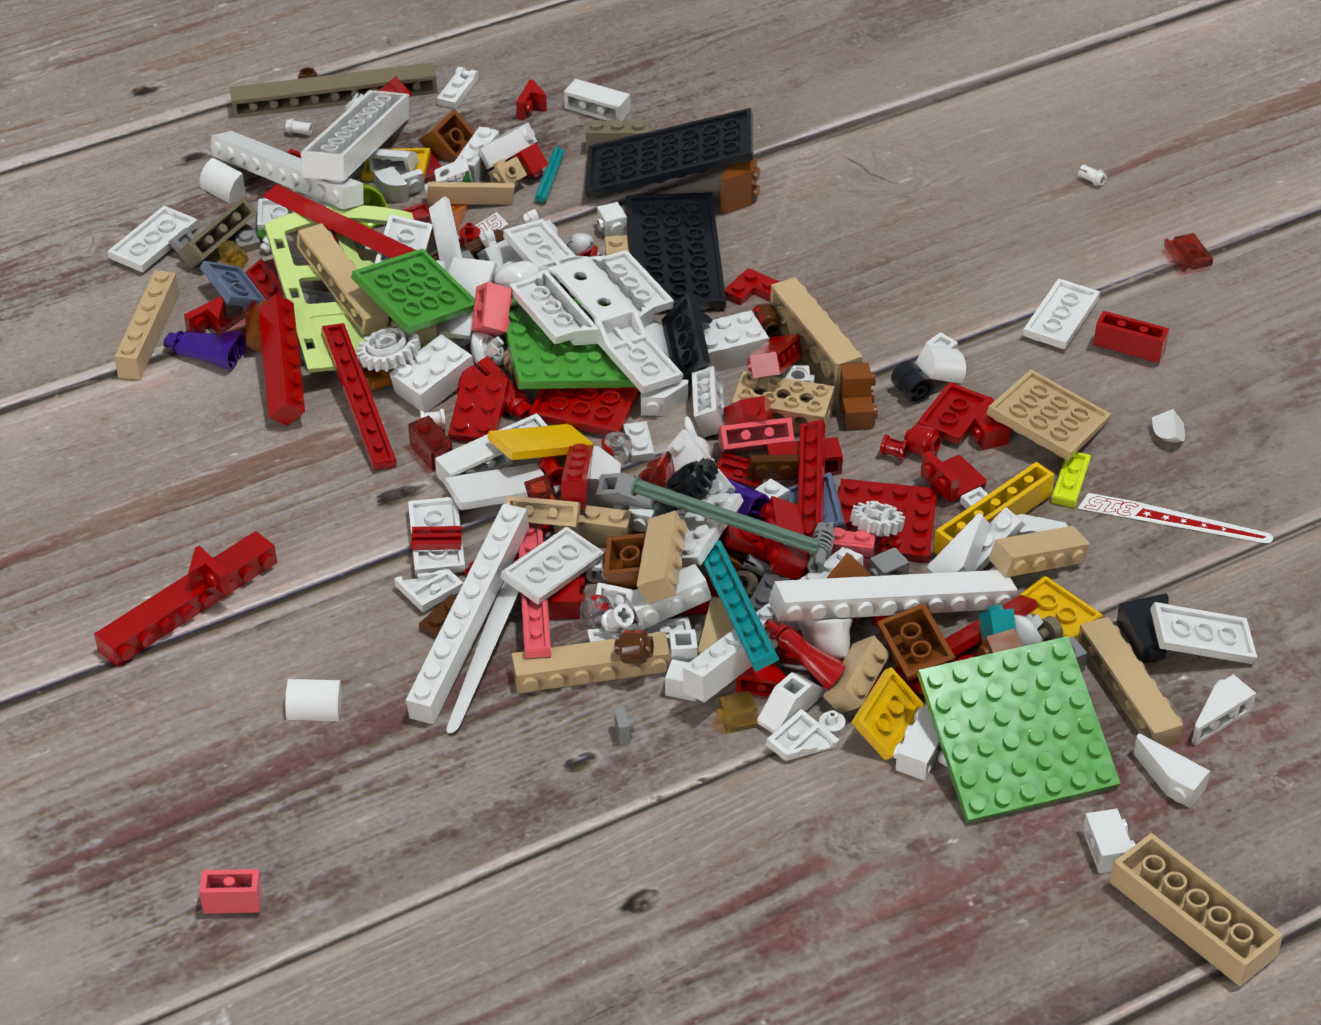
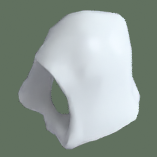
[796,618,853,660]

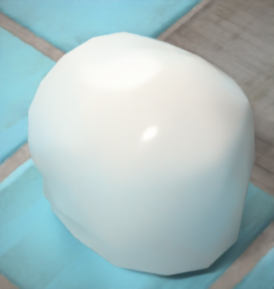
[494,260,539,298]

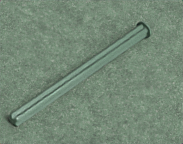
[631,476,820,554]

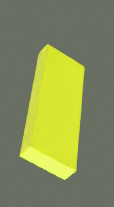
[1051,452,1091,508]

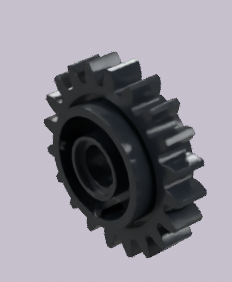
[658,458,719,513]

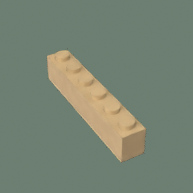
[296,223,390,336]
[114,271,180,380]
[1078,617,1184,747]
[512,631,671,694]

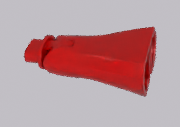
[458,356,532,419]
[763,618,846,690]

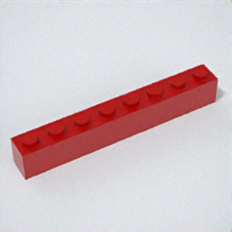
[94,531,277,667]

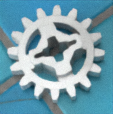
[850,501,905,537]

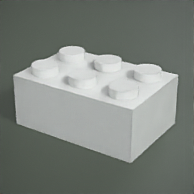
[702,310,769,372]
[390,334,474,413]

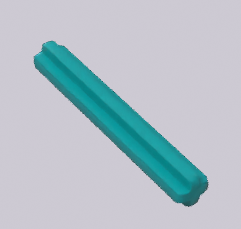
[534,146,565,204]

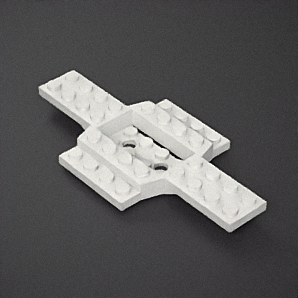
[503,219,683,394]

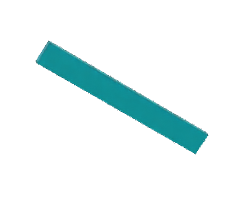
[703,540,779,672]

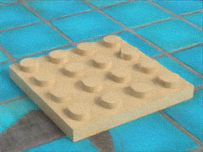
[986,369,1111,460]

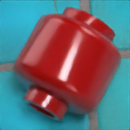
[904,424,942,456]

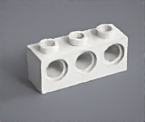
[692,366,726,437]

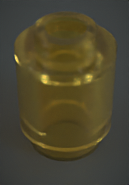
[219,241,248,268]

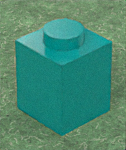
[978,605,1017,643]

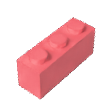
[717,417,795,455]

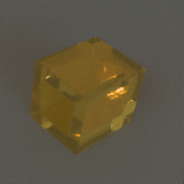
[716,691,758,734]

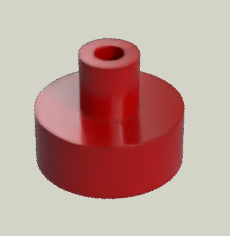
[459,222,481,244]

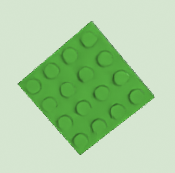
[351,248,475,334]

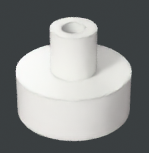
[819,710,846,738]

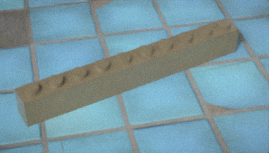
[229,62,438,118]

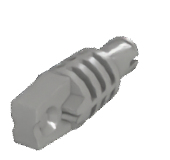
[808,522,835,573]

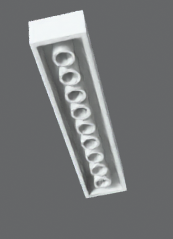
[301,90,409,183]

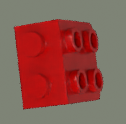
[921,451,987,503]

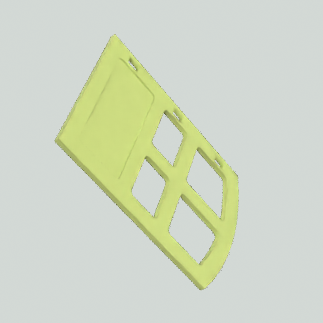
[264,205,457,373]

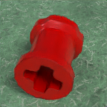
[879,434,908,461]
[538,456,564,486]

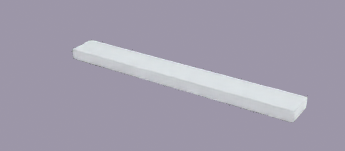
[429,196,475,347]

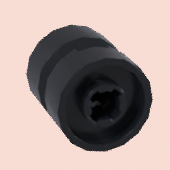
[891,361,934,404]

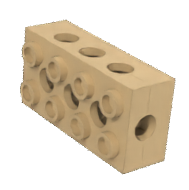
[732,371,835,434]

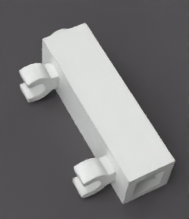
[477,209,558,267]

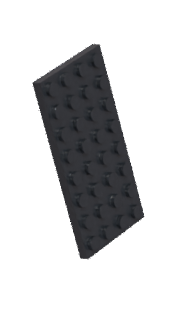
[585,108,754,199]
[626,192,726,311]

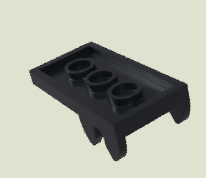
[661,292,713,385]

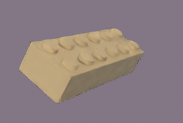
[770,277,863,400]
[1110,833,1283,987]

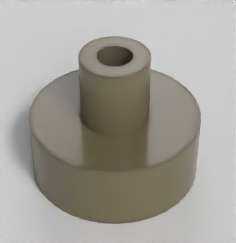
[736,570,758,595]
[1038,616,1063,641]

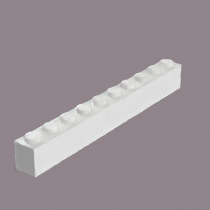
[210,131,363,210]
[406,503,529,725]
[682,547,863,703]
[769,570,1018,622]

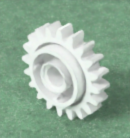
[356,326,421,372]

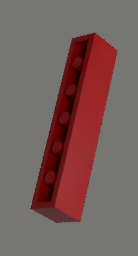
[258,294,305,426]

